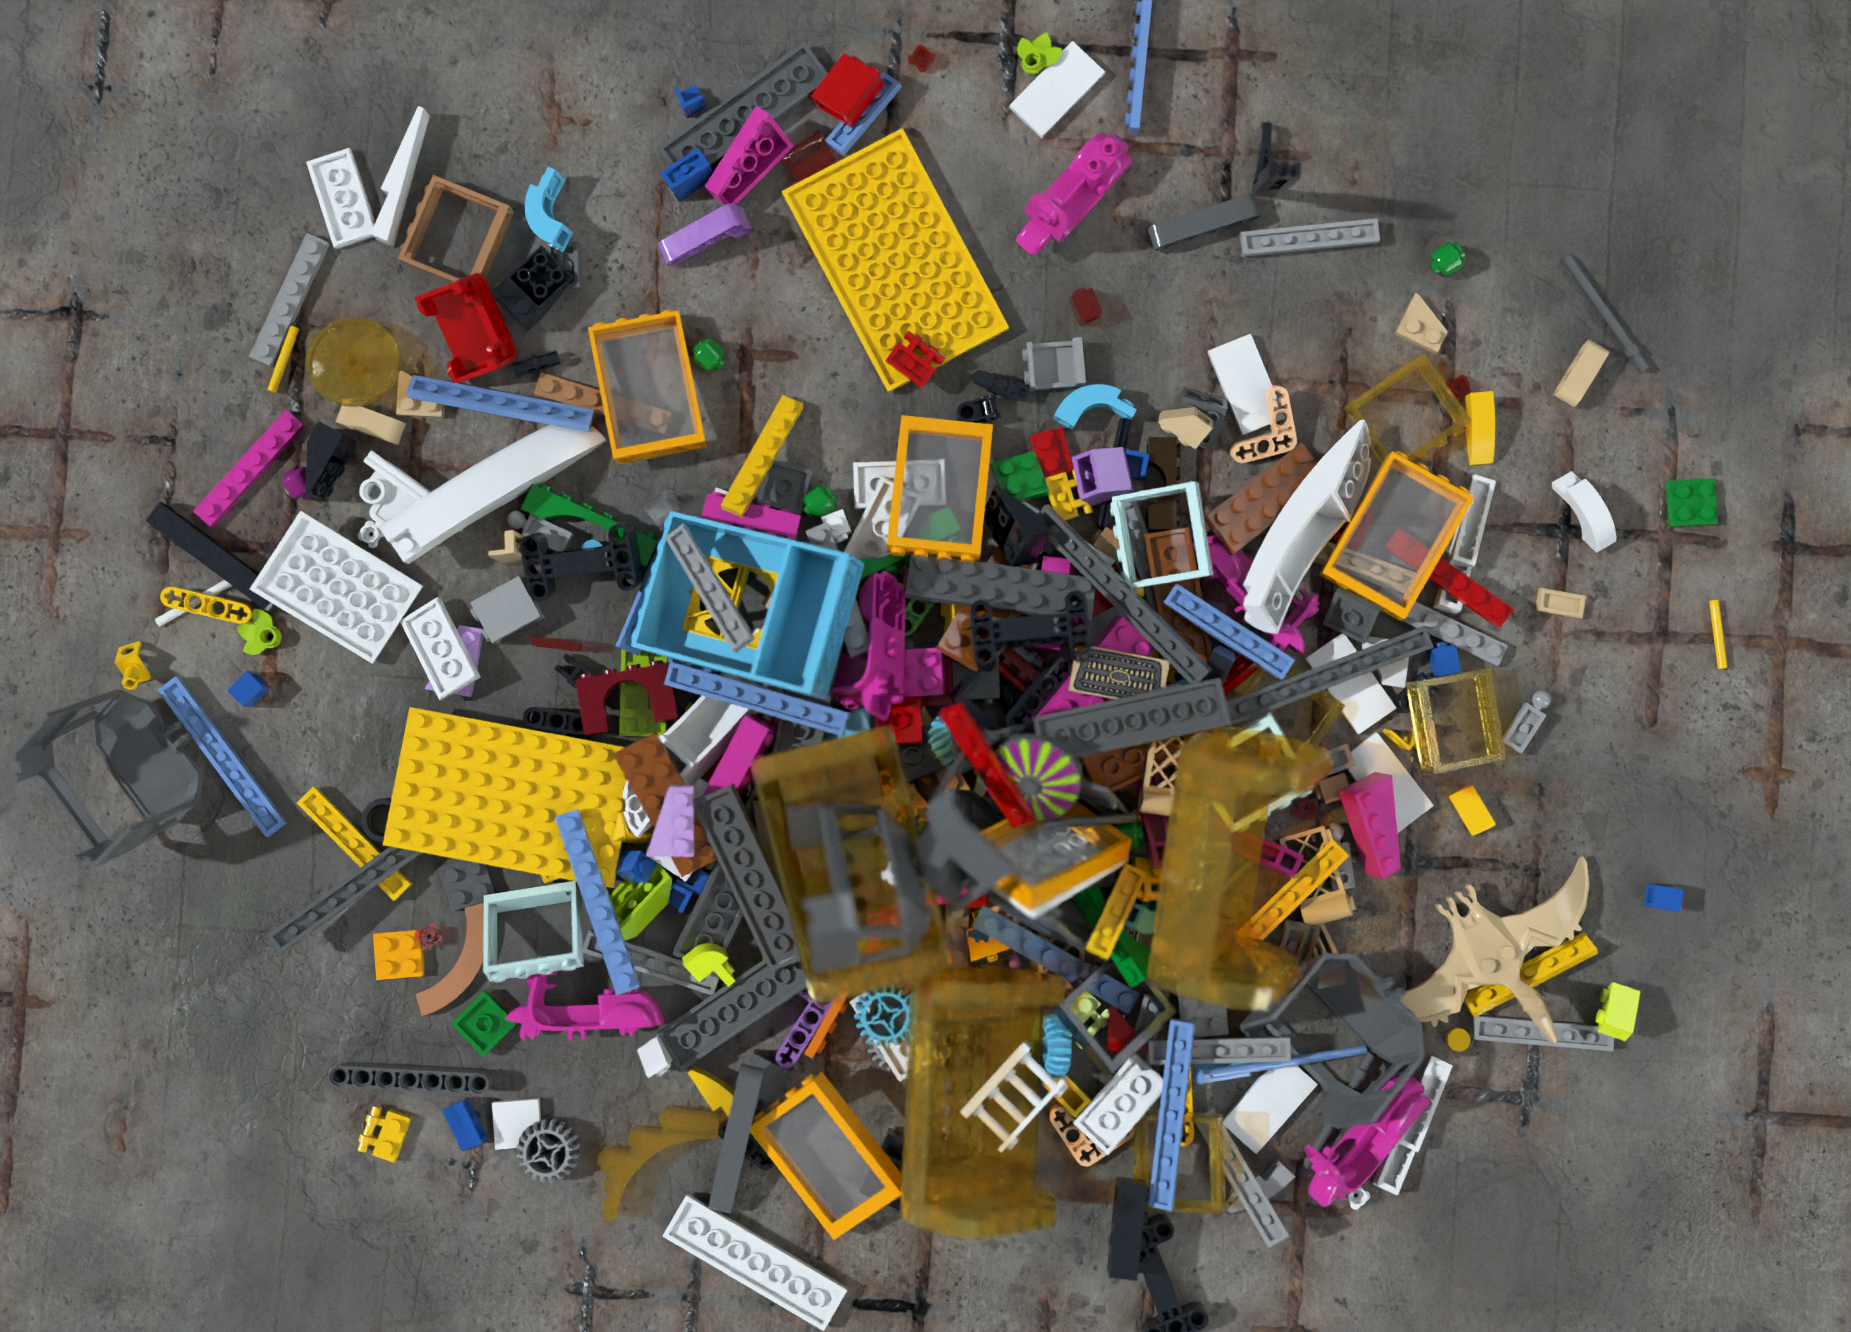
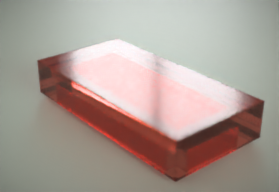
[531,636,582,652]

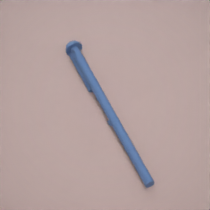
[1191,1045,1367,1085]

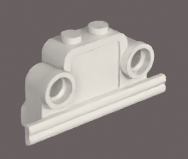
[359,451,463,543]

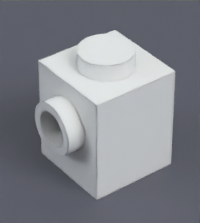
[821,509,852,543]

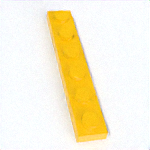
[721,395,803,518]
[297,786,412,901]
[1233,839,1350,953]
[1463,932,1598,1018]

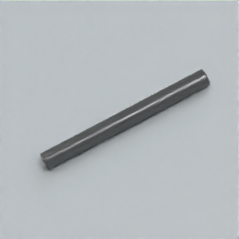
[1041,813,1137,829]

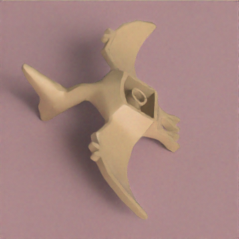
[1400,856,1589,1044]

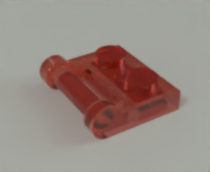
[782,129,837,183]

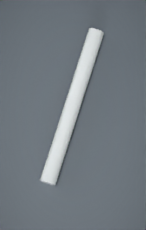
[155,580,232,626]

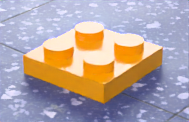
[373,929,425,980]

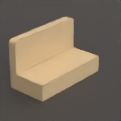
[488,530,532,566]

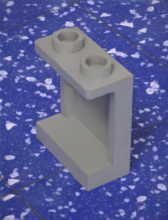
[1022,337,1086,391]
[470,576,545,644]

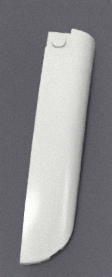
[1243,420,1371,634]
[380,425,607,564]
[623,628,778,837]

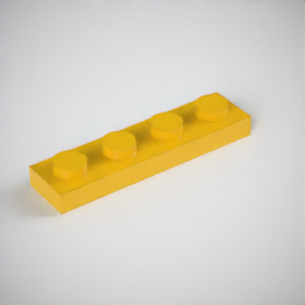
[1085,863,1147,960]

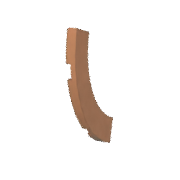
[416,902,484,1016]

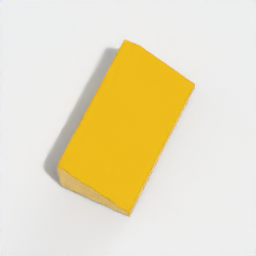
[1448,785,1496,836]
[613,813,654,844]

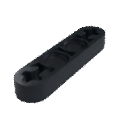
[1006,655,1073,727]

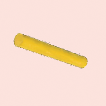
[267,326,299,393]
[1709,600,1728,669]

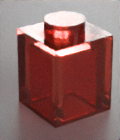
[1069,287,1103,326]

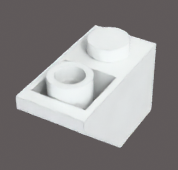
[637,1035,672,1078]

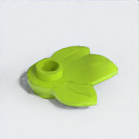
[1017,33,1062,74]
[237,609,282,655]

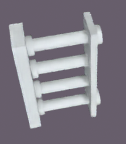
[960,1040,1068,1153]

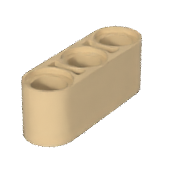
[1553,339,1609,407]
[335,401,406,445]

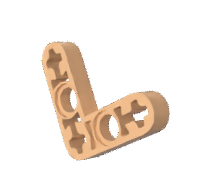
[1230,385,1297,463]
[1049,1104,1135,1166]

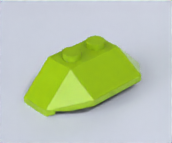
[594,863,672,941]

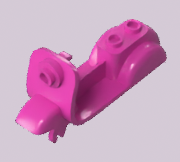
[1016,132,1133,255]
[1192,536,1320,655]
[831,571,906,720]
[505,971,664,1040]
[1304,1074,1429,1207]

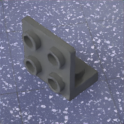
[1169,387,1227,450]

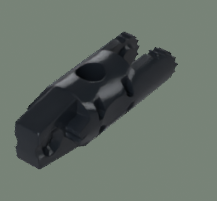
[972,370,1030,402]

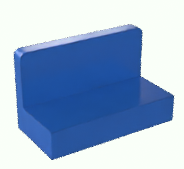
[660,148,713,202]
[442,1097,488,1151]

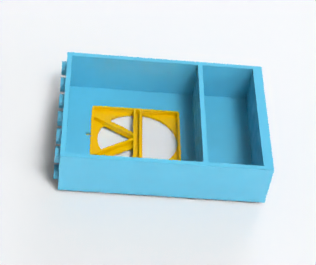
[631,511,865,700]

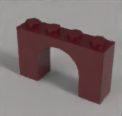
[575,660,679,736]

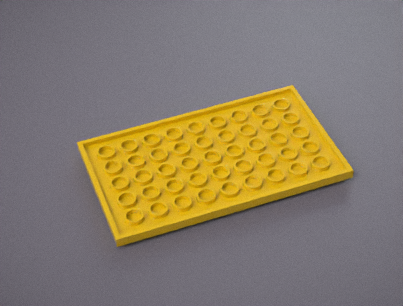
[782,128,1009,393]
[383,707,627,888]

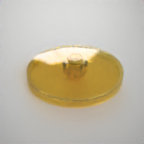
[306,318,401,407]

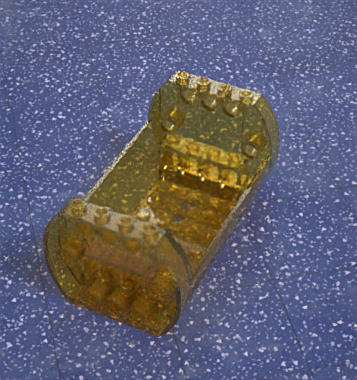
[750,725,953,1002]
[1147,727,1333,1010]
[900,966,1065,1240]

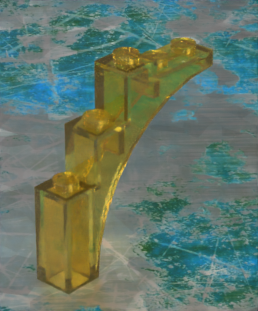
[597,1105,723,1223]

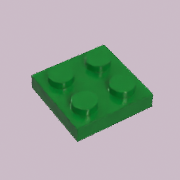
[990,451,1049,502]
[1665,478,1718,527]
[451,990,517,1057]

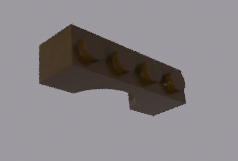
[1146,437,1181,532]

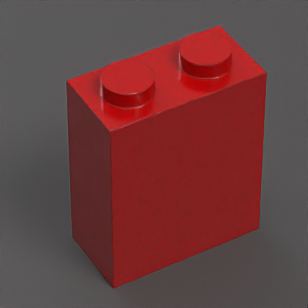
[811,53,884,128]

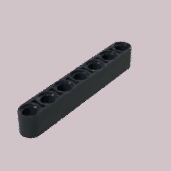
[146,501,278,613]

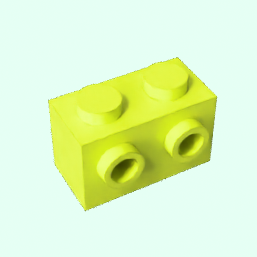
[1596,982,1641,1041]

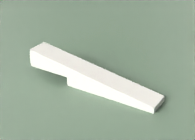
[370,106,430,247]
[1433,474,1496,615]
[1371,1056,1452,1195]

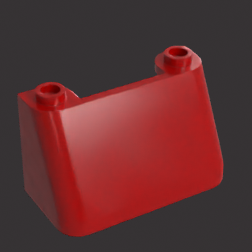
[414,273,517,383]

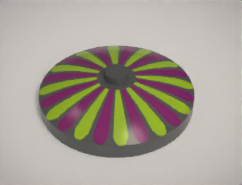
[989,734,1082,821]

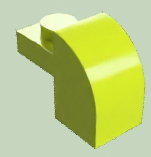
[682,943,736,987]

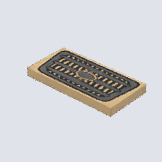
[1068,645,1170,699]

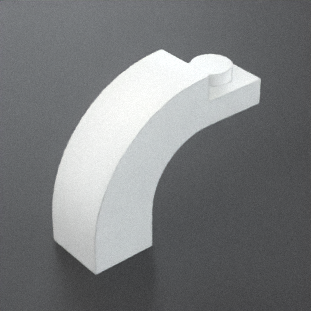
[1552,471,1616,553]

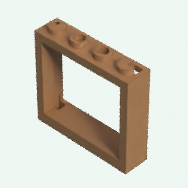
[398,175,514,283]

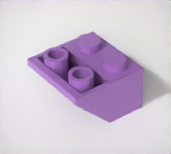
[1072,447,1134,506]

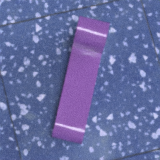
[658,204,752,266]
[776,980,836,1068]

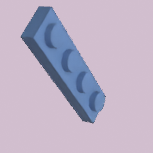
[825,72,902,156]

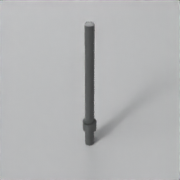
[1563,255,1650,372]
[1297,1052,1376,1177]

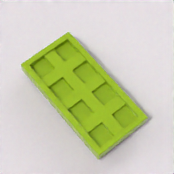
[619,649,668,737]

